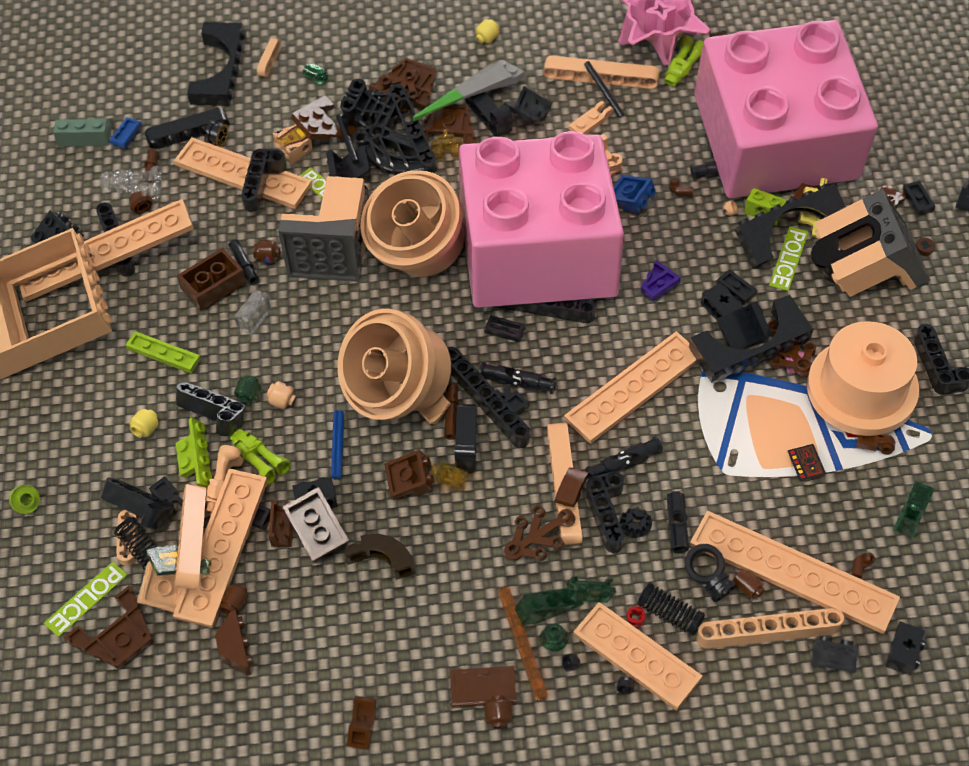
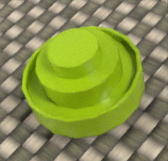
[9,484,40,514]

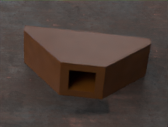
[215,610,253,676]

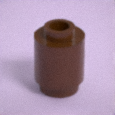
[733,569,765,600]
[220,584,249,615]

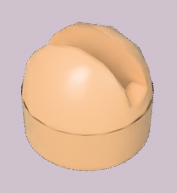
[723,200,738,216]

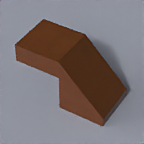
[347,696,377,750]

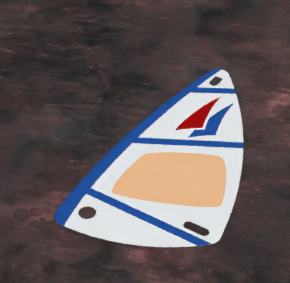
[698,371,932,477]

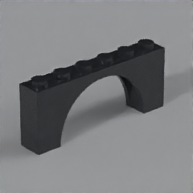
[187,22,247,106]
[734,183,846,268]
[689,295,814,383]

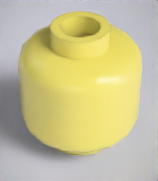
[475,19,499,44]
[129,409,159,438]

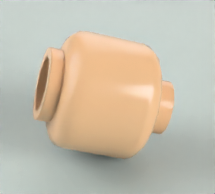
[266,381,296,409]

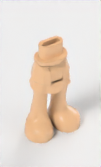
[205,445,244,516]

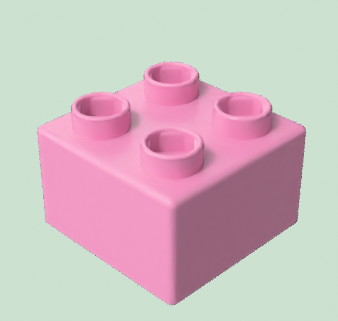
[694,20,878,198]
[459,131,624,308]

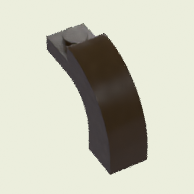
[343,534,416,580]

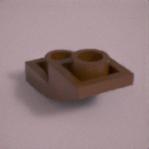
[554,467,588,508]

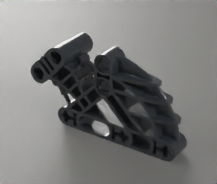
[340,78,437,176]

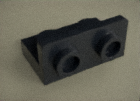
[811,635,859,672]

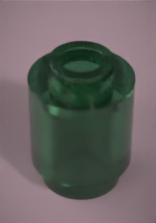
[303,63,329,85]

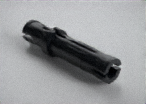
[228,239,259,284]

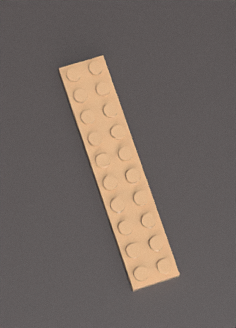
[19,199,194,302]
[690,511,900,635]

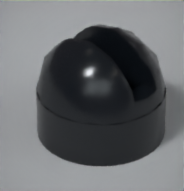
[562,653,580,671]
[616,675,634,694]

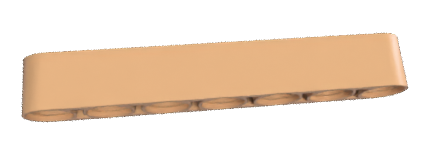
[543,56,660,89]
[547,423,582,545]
[175,484,206,590]
[697,608,844,649]

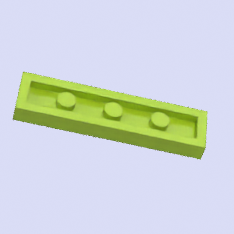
[125,331,201,374]

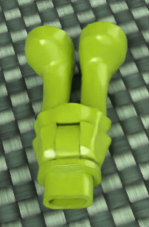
[664,34,704,86]
[230,429,291,487]

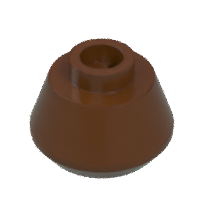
[129,191,153,214]

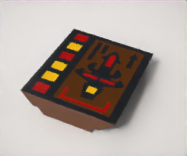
[787,444,826,482]

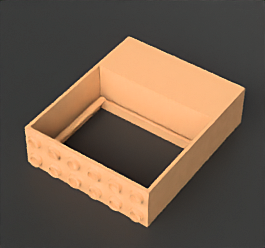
[0,228,112,379]

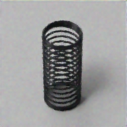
[114,517,171,570]
[637,582,705,637]

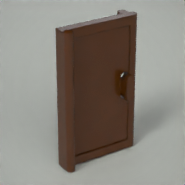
[450,666,517,708]

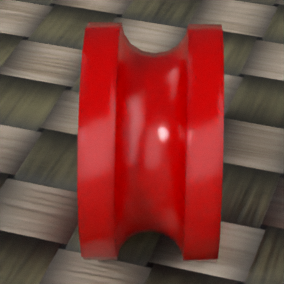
[626,606,646,628]

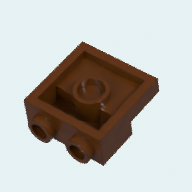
[384,449,435,500]

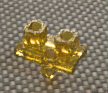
[430,129,462,159]
[430,461,467,490]

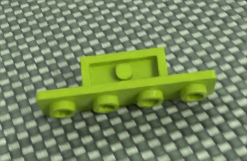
[176,417,212,489]

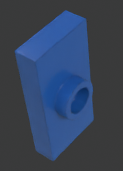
[109,117,142,149]

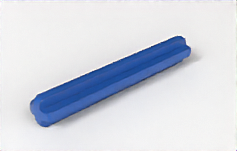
[331,410,344,480]

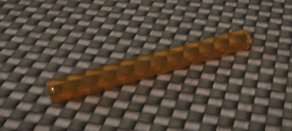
[498,586,548,701]

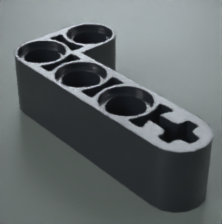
[464,92,512,137]
[241,148,287,212]
[914,324,969,395]
[176,382,245,437]
[455,404,477,472]
[586,472,624,553]
[101,477,174,529]

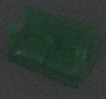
[566,576,616,603]

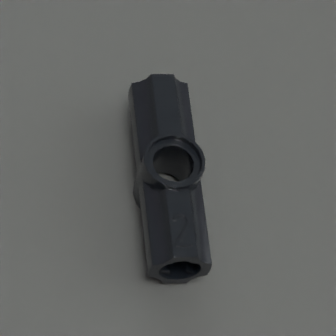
[667,491,689,553]

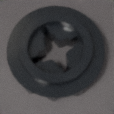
[620,507,652,538]

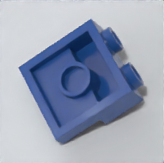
[613,175,656,213]

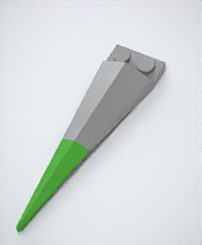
[413,60,525,121]

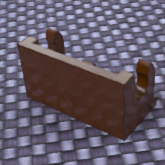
[269,501,293,547]

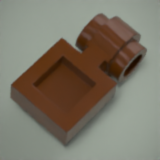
[856,435,896,455]

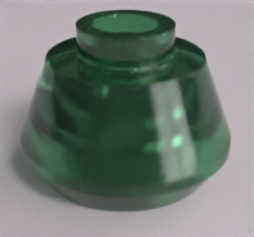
[540,623,569,651]

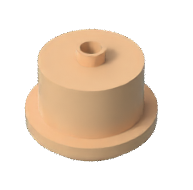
[360,171,464,277]
[338,309,451,420]
[807,321,919,436]

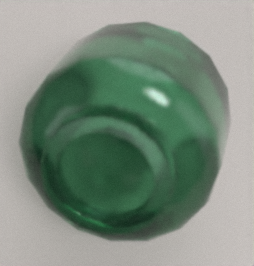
[234,375,262,405]

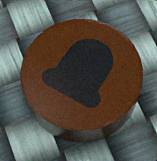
[916,238,935,256]

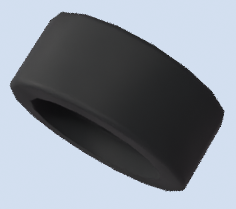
[685,544,725,584]

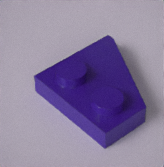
[641,260,681,301]

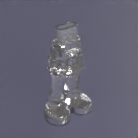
[100,166,162,199]

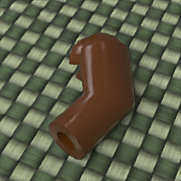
[669,178,693,196]
[852,552,875,579]

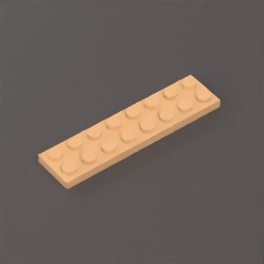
[174,137,312,209]
[564,332,698,444]
[173,469,268,628]

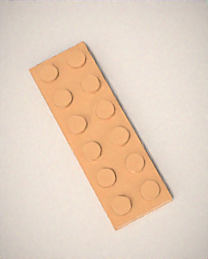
[573,602,702,711]

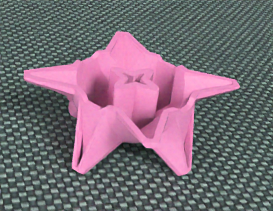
[618,0,710,65]

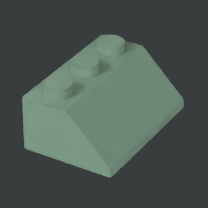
[53,118,113,147]

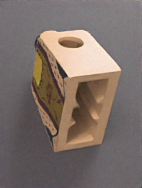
[273,125,312,164]

